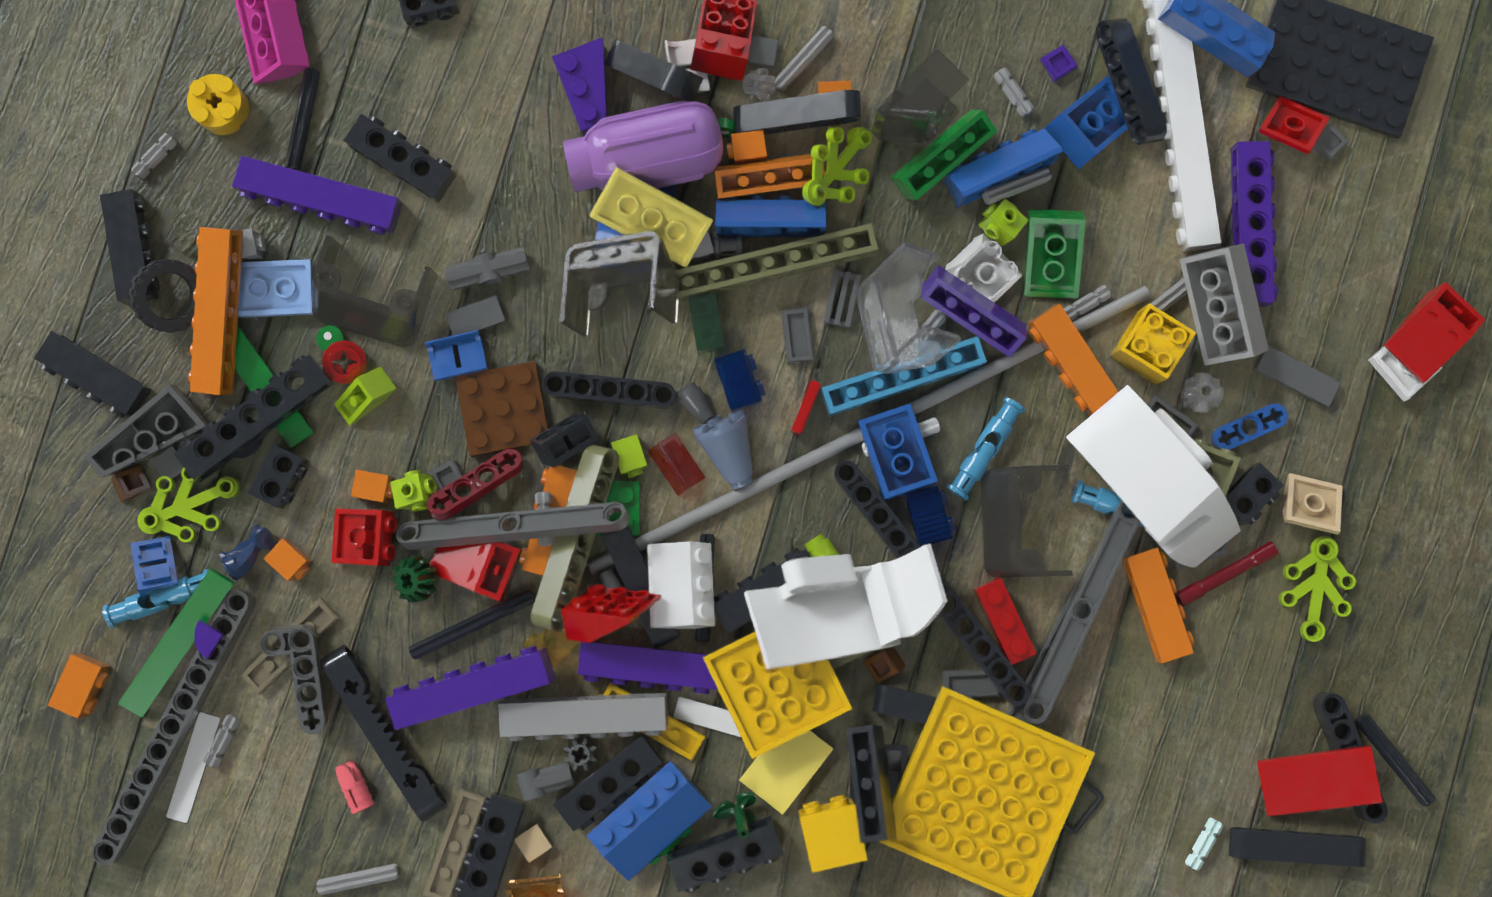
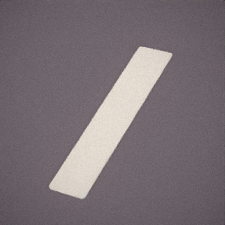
[673,697,741,737]
[166,712,220,823]

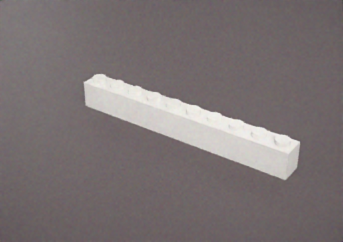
[1143,0,1221,252]

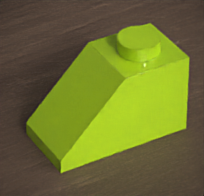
[334,367,396,426]

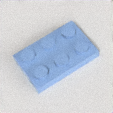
[238,259,314,318]

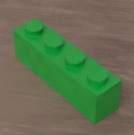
[890,110,998,200]

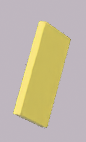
[590,167,713,268]

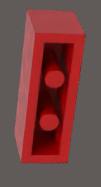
[972,578,1036,665]

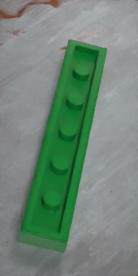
[235,324,315,449]
[118,567,235,718]

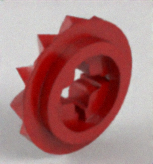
[322,340,367,384]

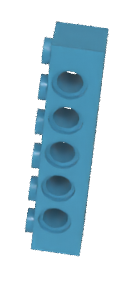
[820,336,987,417]

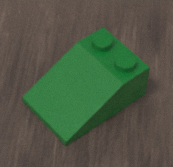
[1024,209,1086,298]

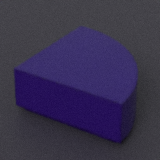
[194,620,225,659]

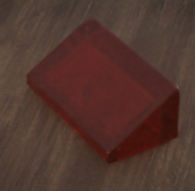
[649,433,705,496]

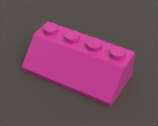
[235,0,309,84]

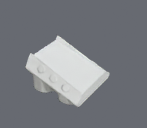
[945,233,1022,303]

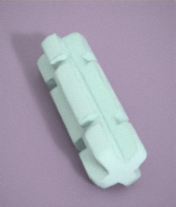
[1185,818,1224,871]

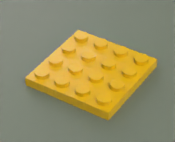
[703,631,852,759]

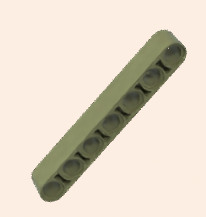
[531,445,619,632]

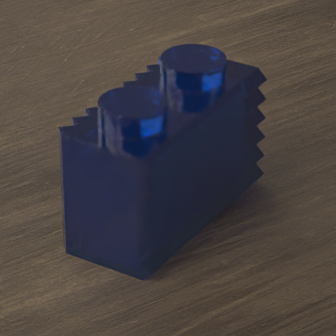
[714,349,765,412]
[904,485,956,547]

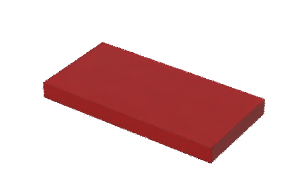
[1257,745,1382,816]

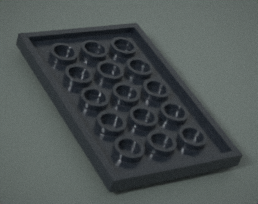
[1246,0,1434,139]

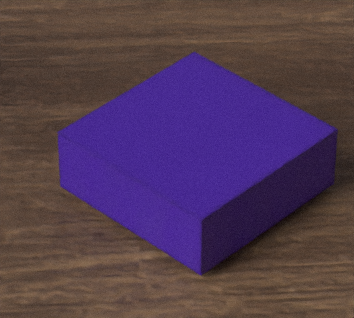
[1040,44,1078,83]

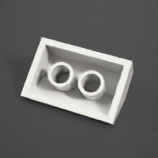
[647,542,715,629]

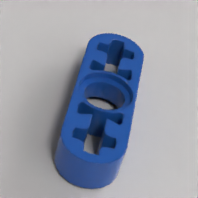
[1211,404,1288,450]

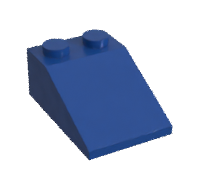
[1044,76,1128,170]
[858,404,938,501]

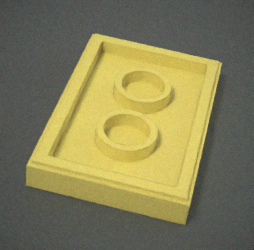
[739,730,833,815]

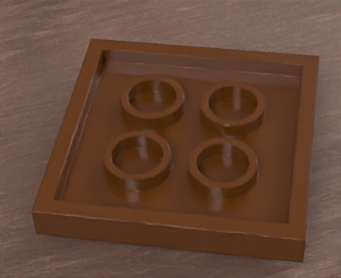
[455,361,549,457]

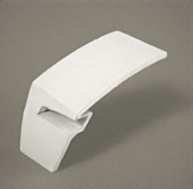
[744,544,947,669]

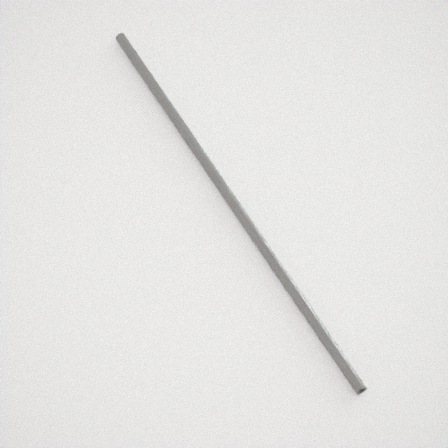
[587,286,1151,575]

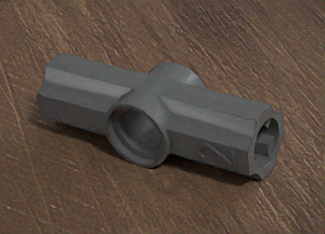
[445,247,530,291]

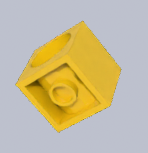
[1109,303,1197,385]
[798,795,867,873]

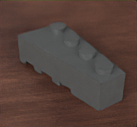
[84,384,209,477]

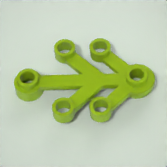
[802,127,872,206]
[138,468,241,543]
[1278,536,1356,642]

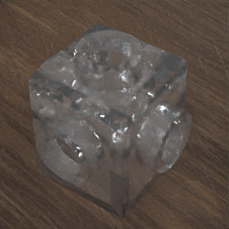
[1181,373,1224,413]

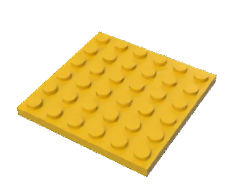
[878,686,1095,897]

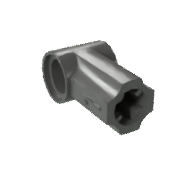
[516,762,575,801]

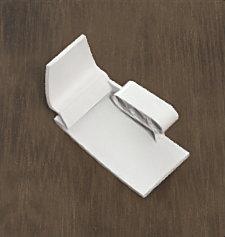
[1066,385,1241,568]

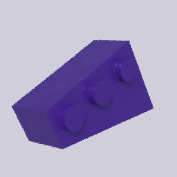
[552,37,608,136]

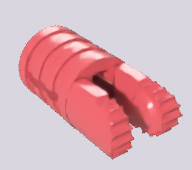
[335,760,375,814]

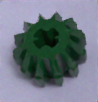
[391,556,439,603]

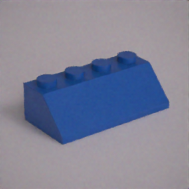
[1158,0,1275,78]
[944,129,1063,208]
[716,196,826,238]
[587,761,712,881]

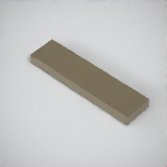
[240,598,341,695]
[423,788,486,897]

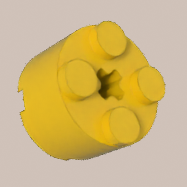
[187,74,250,135]

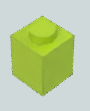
[611,434,648,478]

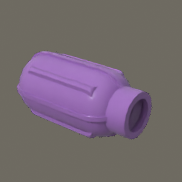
[563,101,723,193]

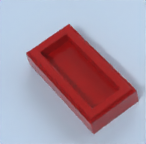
[790,380,821,436]

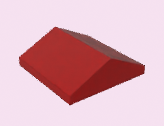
[1259,97,1330,155]

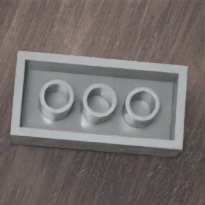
[1180,243,1269,365]

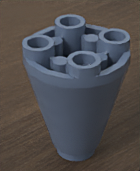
[693,409,753,489]

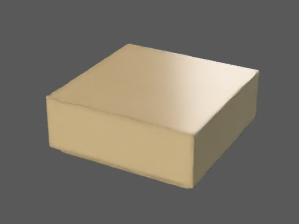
[514,823,553,863]

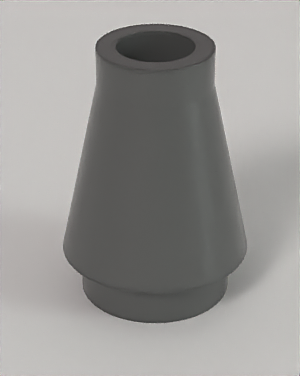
[676,382,713,424]

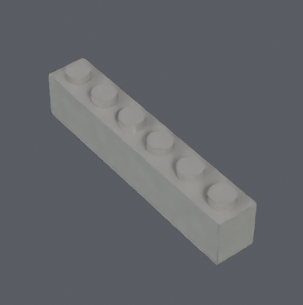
[498,693,668,741]

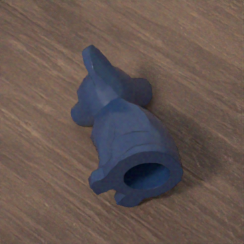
[219,525,279,581]

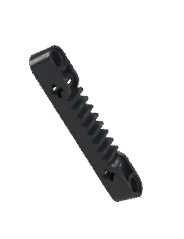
[320,644,448,822]

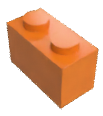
[48,653,110,719]

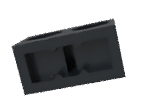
[399,0,460,27]
[530,413,599,468]
[248,444,308,509]
[1226,462,1284,526]

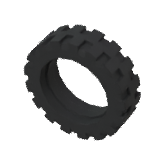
[129,259,197,333]

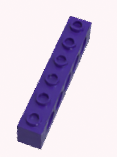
[1231,141,1278,307]

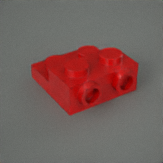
[331,508,398,566]

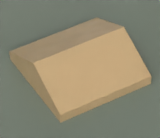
[1281,473,1343,535]

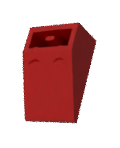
[690,0,757,81]
[1383,282,1485,383]
[430,542,522,601]
[561,584,661,643]

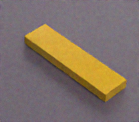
[603,682,706,761]

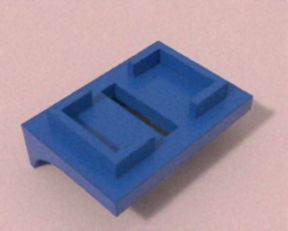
[425,330,488,382]
[130,536,178,598]

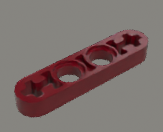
[427,449,523,520]

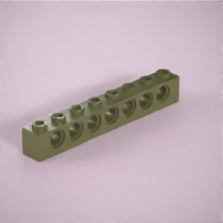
[659,223,878,306]

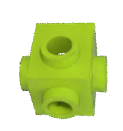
[978,198,1028,247]
[390,470,437,512]

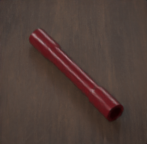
[1175,541,1279,607]

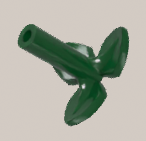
[712,792,756,839]

